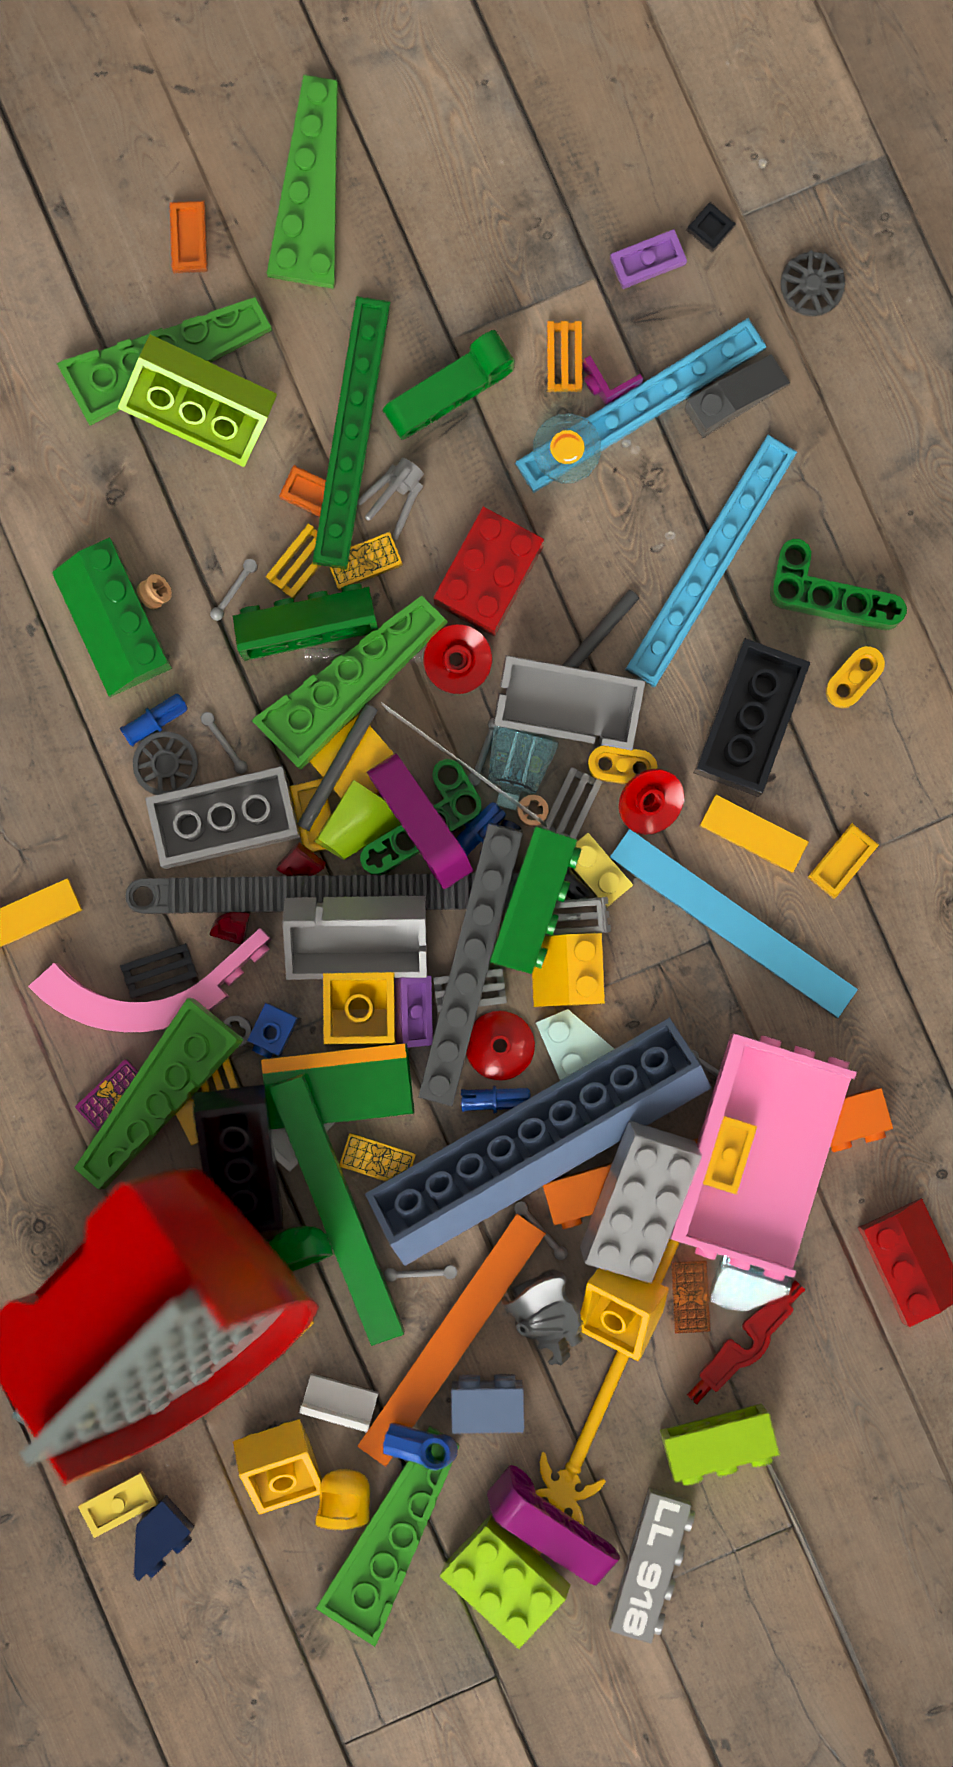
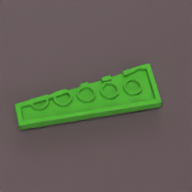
[316,1426,460,1647]

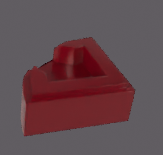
[276,842,326,876]
[209,912,250,945]

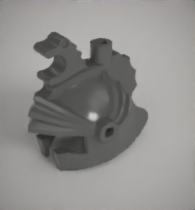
[501,1269,583,1365]

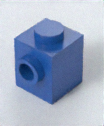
[247,1003,299,1059]

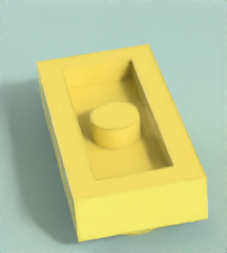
[572,833,633,908]
[78,1471,159,1538]

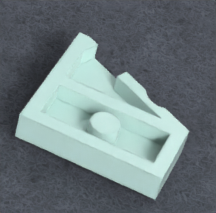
[536,1009,614,1081]

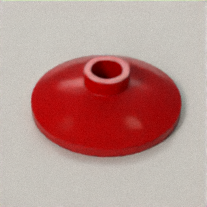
[423,624,492,694]
[619,769,684,835]
[466,1011,535,1081]

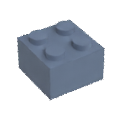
[451,1374,524,1433]

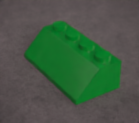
[52,537,172,697]
[233,584,378,661]
[490,826,582,974]

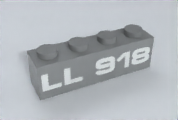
[609,1487,695,1643]

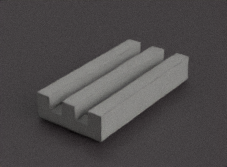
[543,767,603,839]
[546,897,611,936]
[433,969,507,1012]

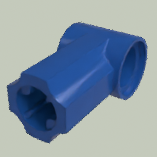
[383,1423,458,1470]

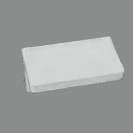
[299,1373,379,1432]

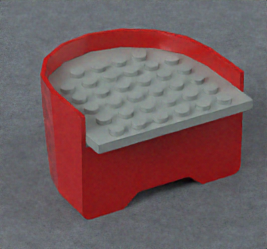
[0,1169,319,1485]

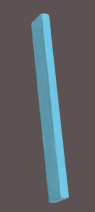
[515,318,767,493]
[625,435,797,688]
[610,829,858,1018]

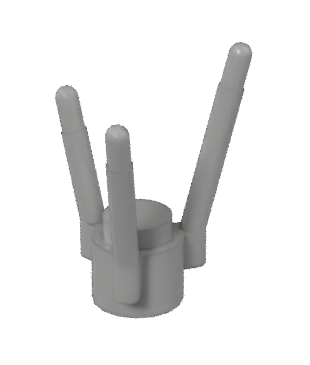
[358,458,424,541]

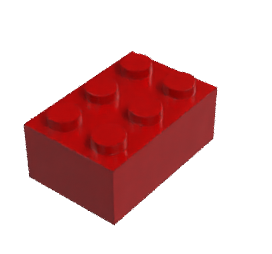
[433,506,544,637]

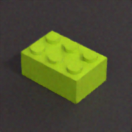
[660,1404,780,1485]
[440,1513,571,1649]

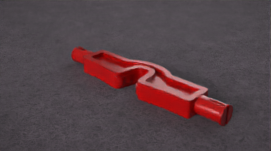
[686,1280,806,1405]

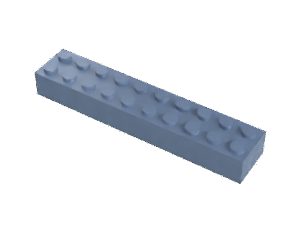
[365,1017,711,1266]

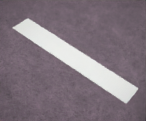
[381,702,548,828]

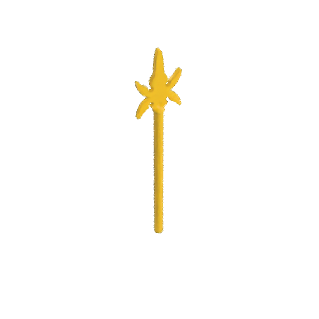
[532,1238,680,1556]

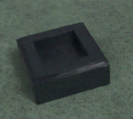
[687,202,736,253]

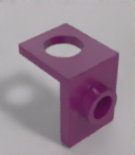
[583,355,643,406]

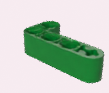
[382,330,515,440]
[770,539,907,630]
[360,759,482,875]

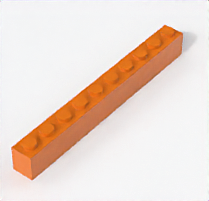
[543,1087,893,1229]

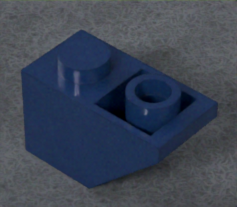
[134,1495,195,1581]

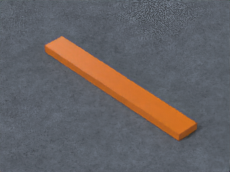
[357,1213,546,1467]

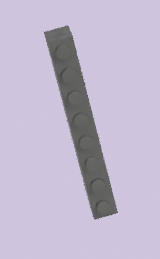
[418,822,523,1106]

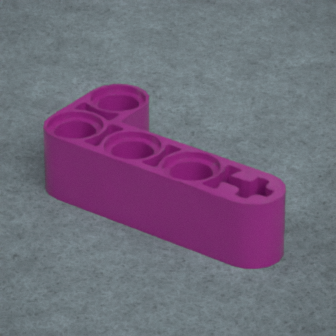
[367,753,473,890]
[487,1465,620,1586]

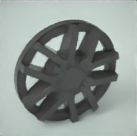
[780,250,845,316]
[133,731,198,795]

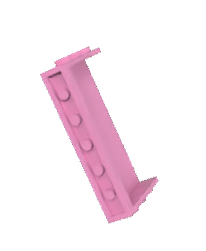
[670,1034,857,1281]

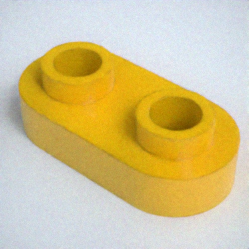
[825,646,885,708]
[588,745,658,784]

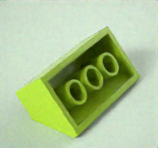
[118,334,277,467]

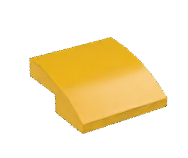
[309,714,394,798]

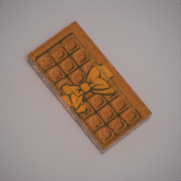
[671,1260,711,1334]

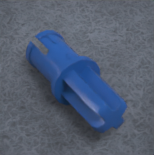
[120,694,188,747]
[456,802,506,856]
[461,1085,531,1113]

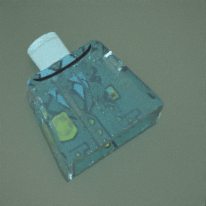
[488,726,559,810]

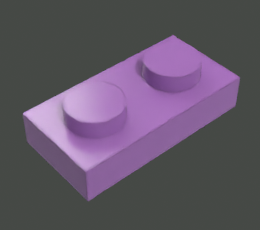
[610,229,687,289]
[394,975,433,1047]

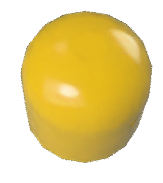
[315,1469,370,1530]

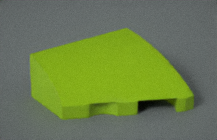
[314,780,401,860]

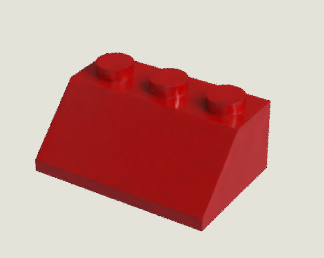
[858,1198,953,1327]

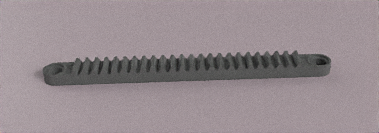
[125,873,520,914]

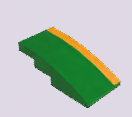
[261,1043,415,1130]

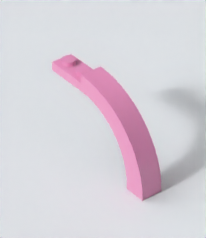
[28,928,272,1033]

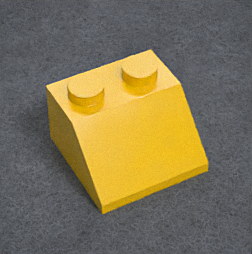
[532,933,605,1007]
[323,972,396,1045]
[580,1268,669,1361]
[233,1419,322,1514]

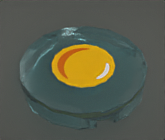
[533,413,602,484]

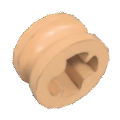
[137,574,172,610]
[517,794,549,827]

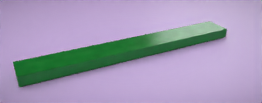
[313,296,390,570]
[269,1074,405,1346]

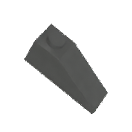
[685,354,790,438]

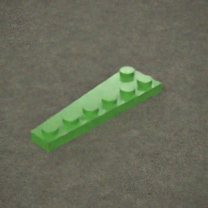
[267,75,338,289]
[57,297,272,426]
[251,596,448,770]
[74,998,244,1190]

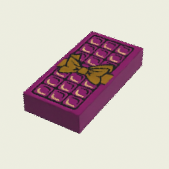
[75,1059,138,1132]

